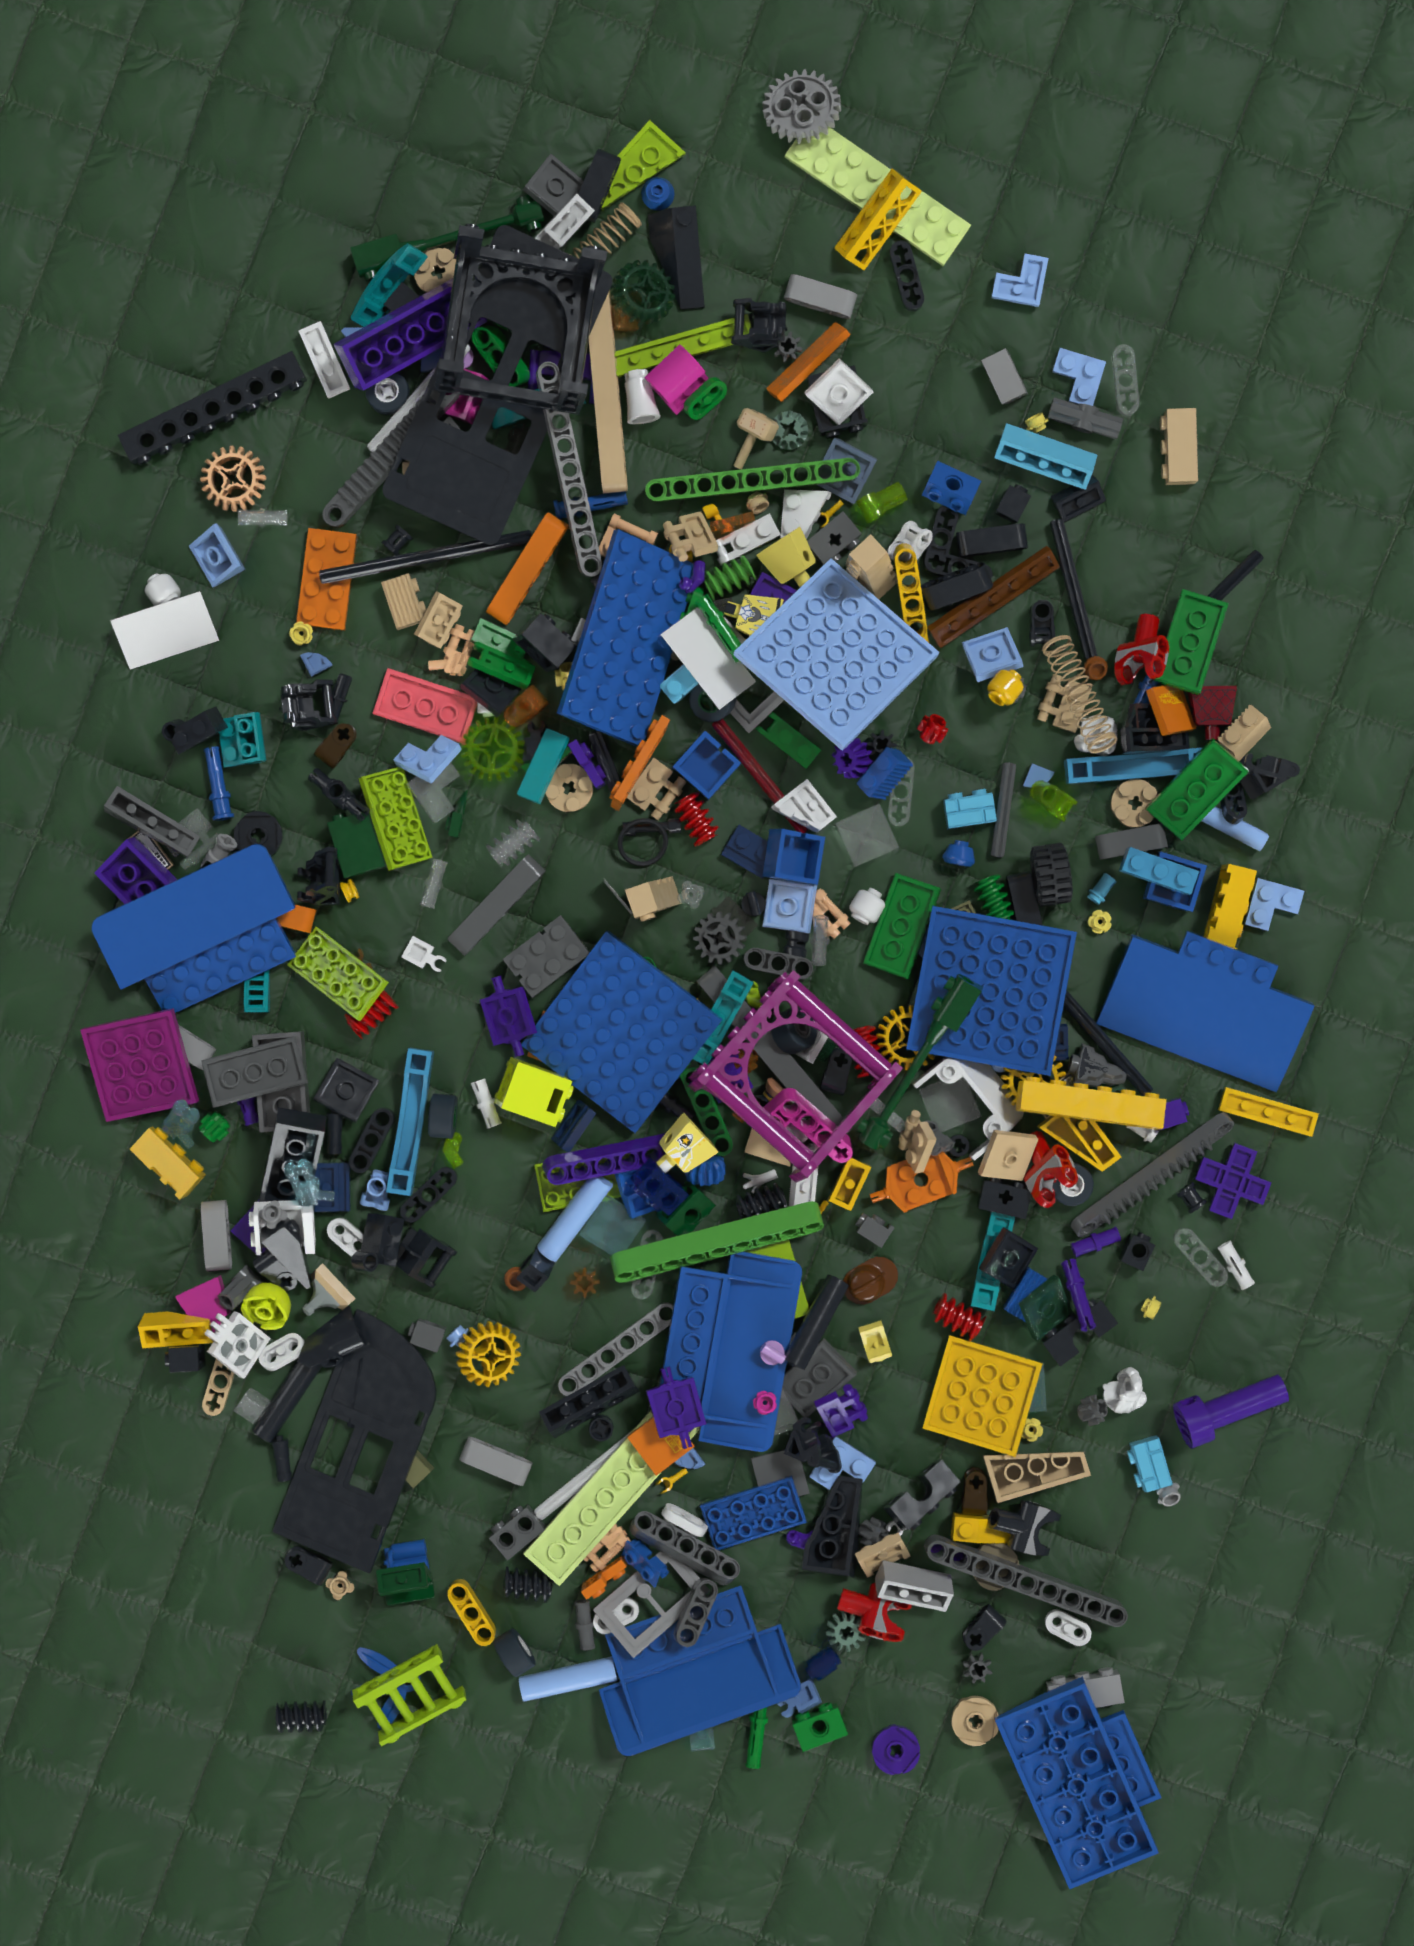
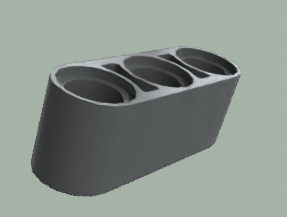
[1095,823,1168,860]
[744,948,813,979]
[673,1578,718,1647]

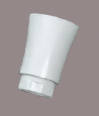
[625,369,661,424]

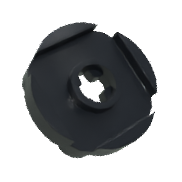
[234,811,283,856]

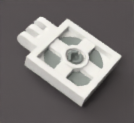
[204,1311,271,1379]

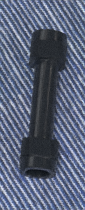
[622,818,681,837]

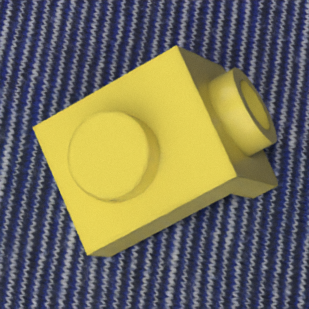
[858,1321,892,1363]

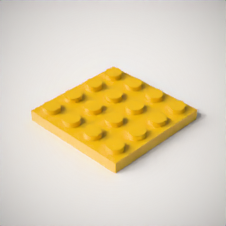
[923,1335,1043,1457]

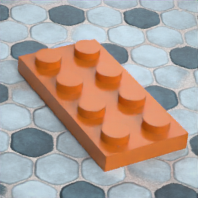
[296,528,357,631]
[609,715,670,811]

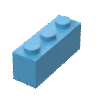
[1118,847,1199,895]

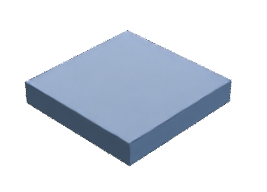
[962,627,1023,682]
[762,879,817,933]

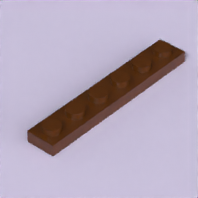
[927,546,1060,648]

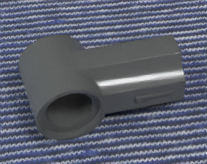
[217,1265,264,1310]

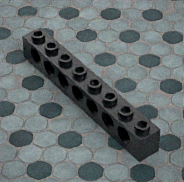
[118,351,307,465]

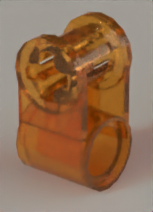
[504,685,549,727]

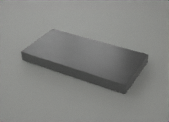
[201,1036,309,1108]

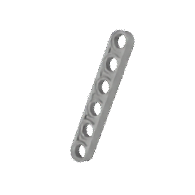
[558,1302,673,1396]

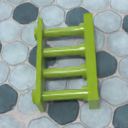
[352,1644,466,1746]

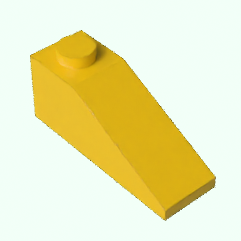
[138,1311,214,1348]
[951,1512,1010,1543]

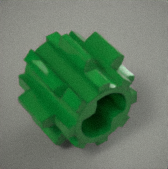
[198,1111,231,1143]

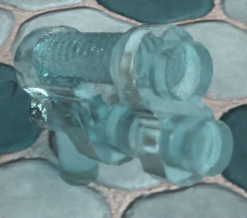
[162,1100,200,1149]
[284,1159,335,1206]

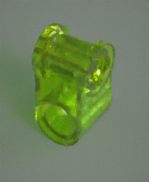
[1030,780,1078,822]

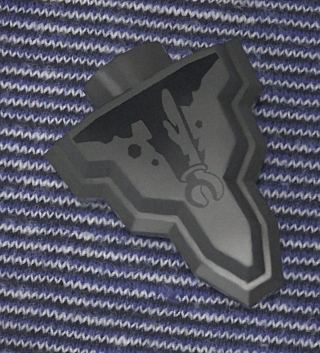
[1067,1043,1127,1088]

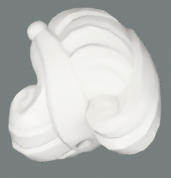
[1074,715,1117,756]
[1102,1367,1147,1414]

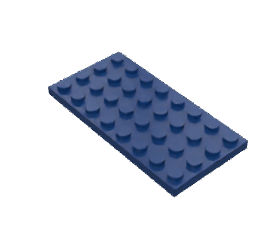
[557,529,693,747]

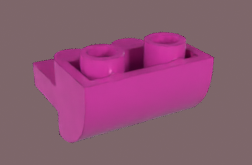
[644,344,709,415]

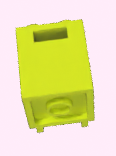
[494,1057,573,1127]

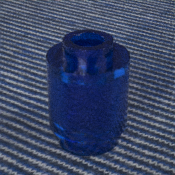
[805,1647,842,1681]

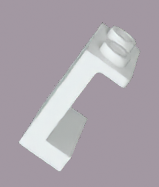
[249,1200,316,1255]

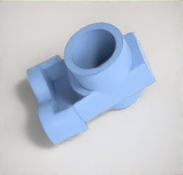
[360,1170,390,1211]

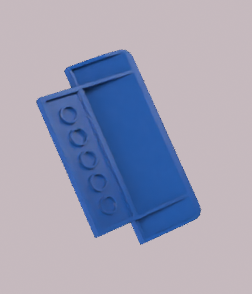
[92,844,296,1013]
[659,1251,802,1452]
[599,1586,801,1756]

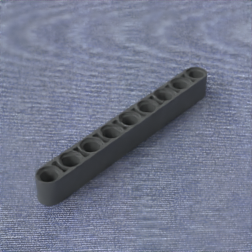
[697,965,853,1134]
[924,1534,1128,1627]

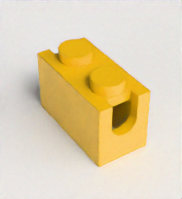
[828,1157,871,1211]

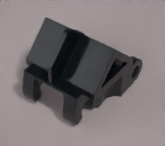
[731,298,788,353]
[279,679,338,731]
[1240,753,1300,799]
[297,847,341,906]
[396,1226,458,1288]
[784,1417,842,1473]

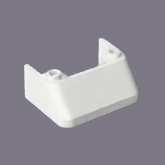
[911,1057,1024,1161]

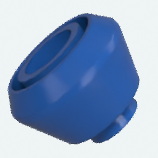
[642,177,674,211]
[942,840,975,867]

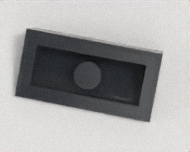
[1051,475,1106,522]

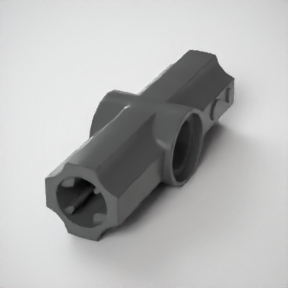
[1047,398,1123,439]

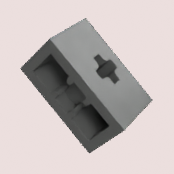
[807,512,862,566]

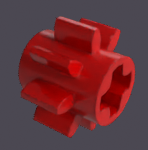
[917,714,949,744]

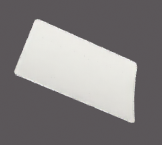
[604,879,633,914]

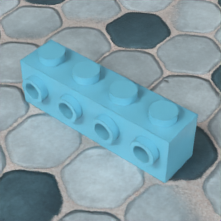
[994,423,1097,490]

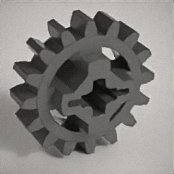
[693,911,747,964]

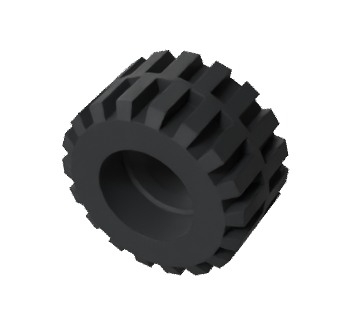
[1030,843,1073,907]

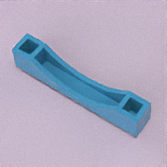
[1064,748,1202,784]
[386,1047,434,1196]

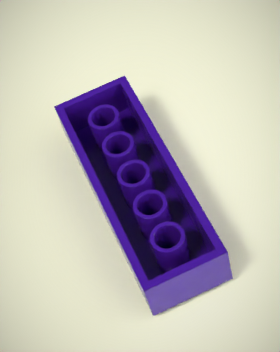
[333,278,488,391]

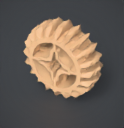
[200,446,266,512]

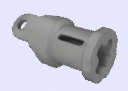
[201,833,237,868]

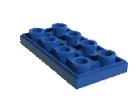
[700,1476,807,1550]

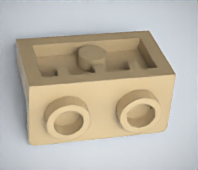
[414,592,463,649]

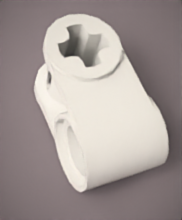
[888,521,932,561]

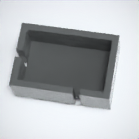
[503,915,590,998]

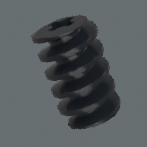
[736,1183,788,1219]
[503,1566,553,1603]
[276,1700,327,1733]

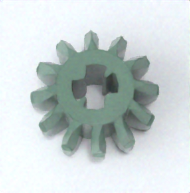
[826,1611,866,1652]

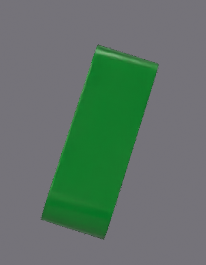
[472,324,530,387]

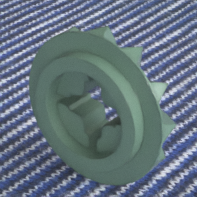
[772,411,808,450]

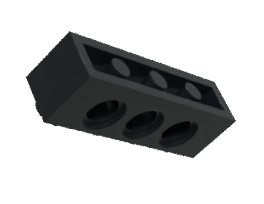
[539,1365,639,1438]

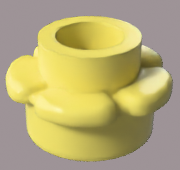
[1025,413,1048,433]
[289,621,313,645]
[1088,910,1112,934]
[1141,1296,1161,1320]
[1022,1418,1043,1442]

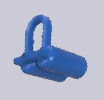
[384,1539,430,1570]

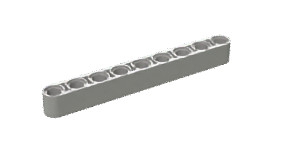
[536,362,602,577]

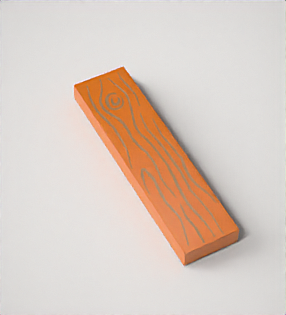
[766,322,851,402]

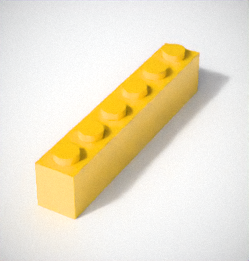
[1015,1077,1166,1130]

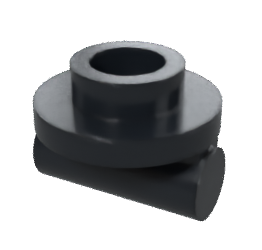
[741,891,766,917]

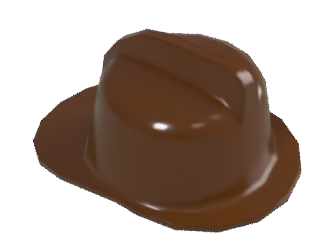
[843,1257,898,1305]

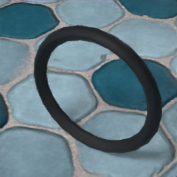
[617,818,668,867]

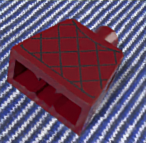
[1187,686,1237,741]

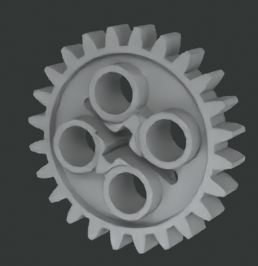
[762,69,841,144]

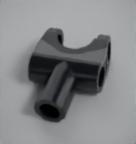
[988,1500,1061,1556]

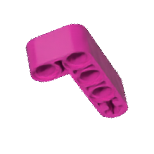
[763,1088,853,1163]

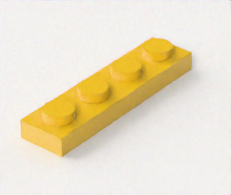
[1218,1087,1319,1137]

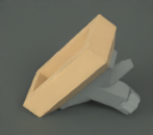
[302,1263,356,1316]

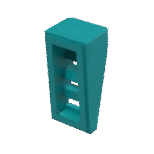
[244,969,270,1012]

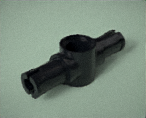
[308,768,370,821]

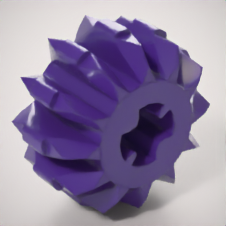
[831,738,873,779]

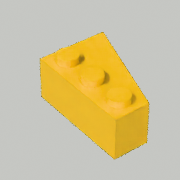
[1037,1116,1122,1172]
[130,1127,206,1200]

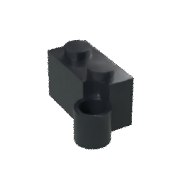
[162,707,228,755]
[351,1213,404,1272]

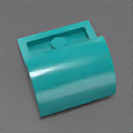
[219,712,267,767]

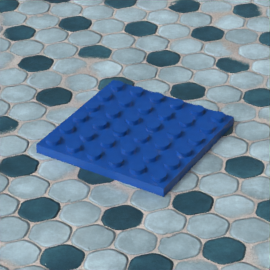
[906,906,1077,1076]
[521,930,723,1133]

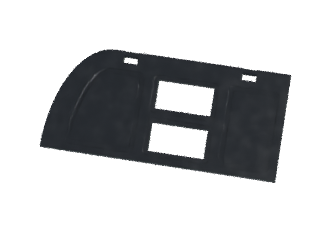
[272,1309,437,1573]

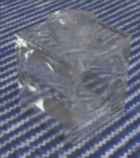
[234,1388,271,1424]

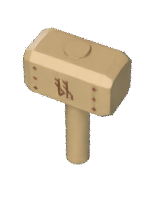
[733,408,779,470]

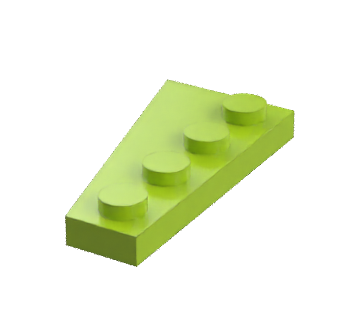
[601,120,686,210]

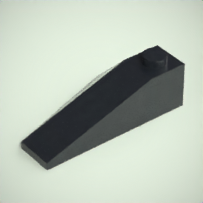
[648,205,705,310]
[802,1476,863,1578]

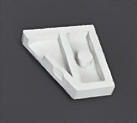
[780,490,831,539]
[771,779,837,833]

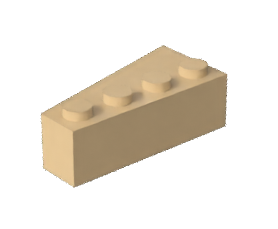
[845,534,897,599]
[625,876,682,922]
[983,1451,1091,1503]

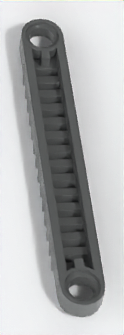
[323,390,460,527]
[1071,1112,1234,1237]

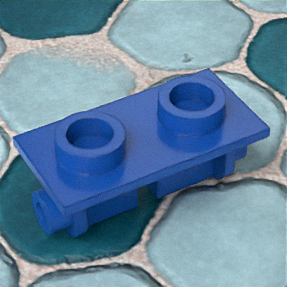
[622,1539,669,1588]

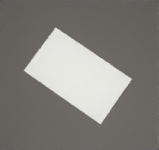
[110,591,219,669]
[661,607,756,710]

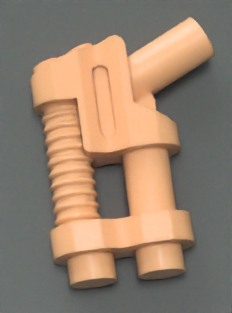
[428,624,474,676]
[812,888,851,939]
[583,1524,631,1572]

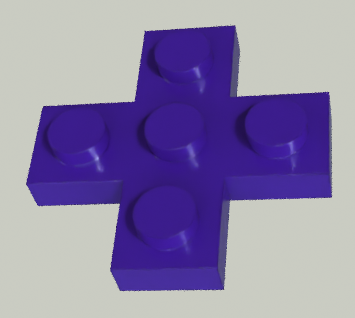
[1194,1142,1272,1219]

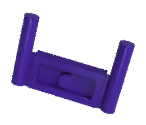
[527,350,595,405]

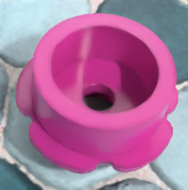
[753,1391,777,1415]

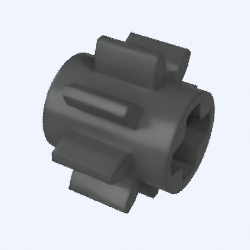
[774,331,802,363]
[1077,1395,1108,1426]
[859,1517,889,1546]
[963,1652,992,1683]

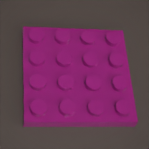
[80,1008,199,1122]

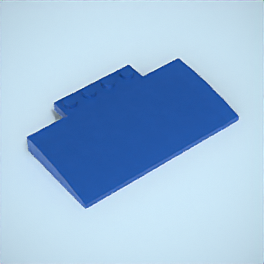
[1096,931,1315,1092]
[994,1676,1161,1889]

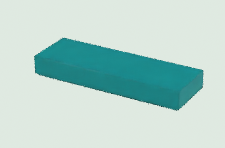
[517,728,570,804]

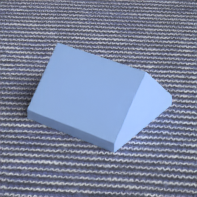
[189,523,245,587]

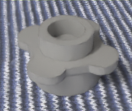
[259,1200,288,1229]
[1156,1483,1181,1506]

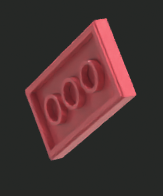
[373,668,477,744]

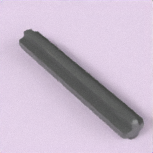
[991,762,1016,858]

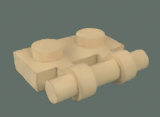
[663,511,718,562]
[1037,674,1092,734]
[627,758,686,821]
[898,1110,937,1173]

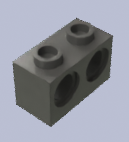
[489,1504,546,1561]

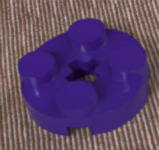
[872,1724,920,1775]

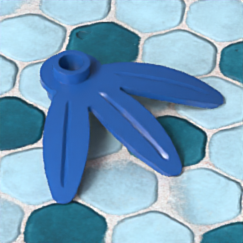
[351,1647,420,1729]

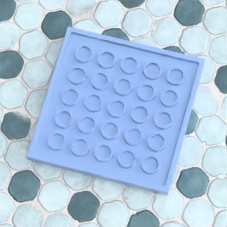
[733,558,939,751]

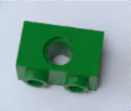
[792,1702,848,1752]

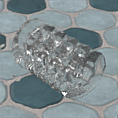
[486,819,540,869]

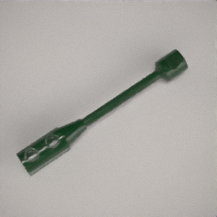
[350,195,545,282]
[856,974,984,1150]

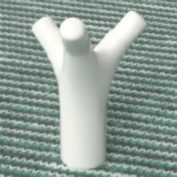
[743,1169,778,1194]

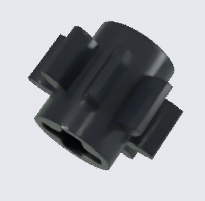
[867,729,897,756]

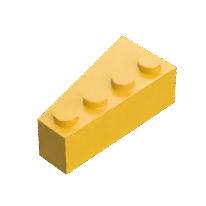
[1203,864,1257,949]

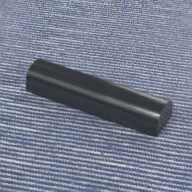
[784,1274,849,1370]
[252,1360,322,1443]

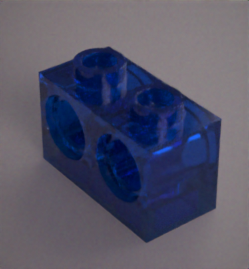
[630,1158,689,1216]

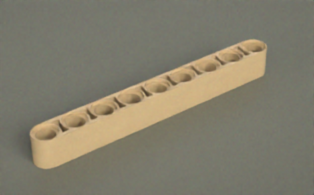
[589,290,628,494]

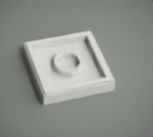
[805,358,873,425]

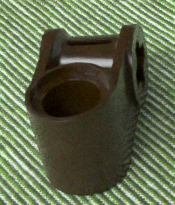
[314,723,357,769]
[962,1467,987,1515]

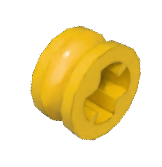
[340,878,360,903]

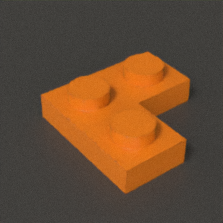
[581,1555,627,1600]

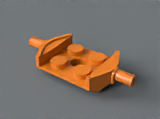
[870,1151,974,1213]

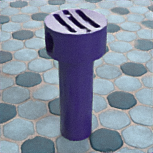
[1173,1374,1289,1449]

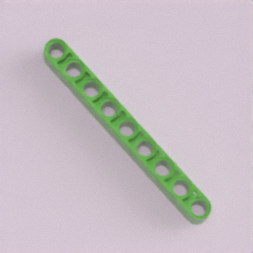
[645,458,861,502]
[610,1201,824,1283]

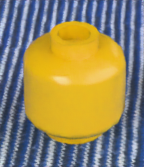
[987,669,1024,706]

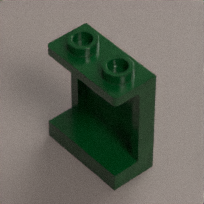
[327,812,387,879]
[376,1562,435,1606]

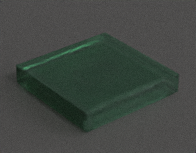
[1018,1275,1072,1341]

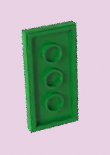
[1153,589,1229,695]
[1146,738,1249,841]
[863,873,941,980]

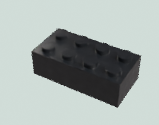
[259,1107,326,1202]

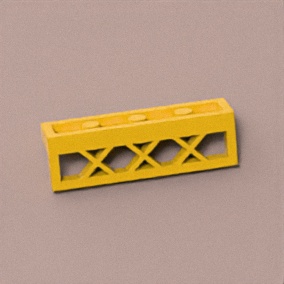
[834,168,922,270]

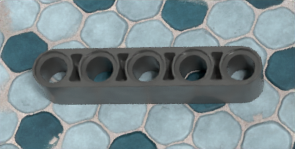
[447,854,546,956]
[629,1511,740,1585]

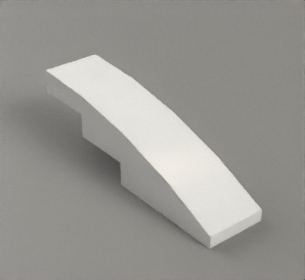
[535,194,595,249]

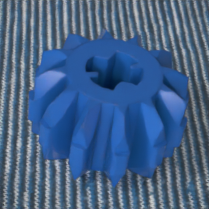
[685,1154,725,1186]

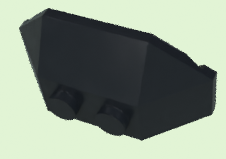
[1121,703,1190,754]

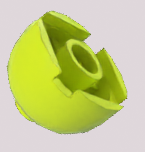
[241,1283,291,1330]

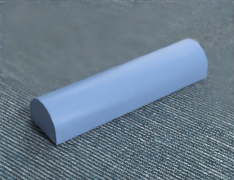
[1202,806,1269,851]
[537,1176,613,1262]
[519,1656,618,1702]

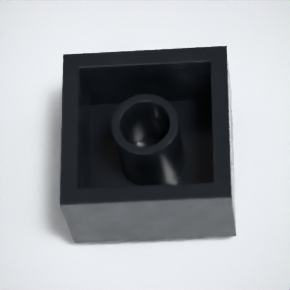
[512,613,577,672]

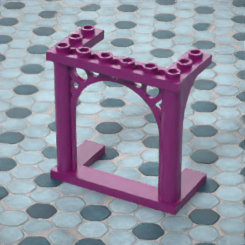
[688,970,903,1183]

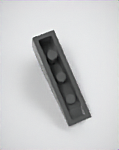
[104,786,201,858]

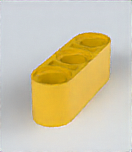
[448,1579,496,1646]

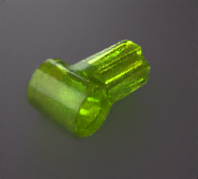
[856,481,908,523]

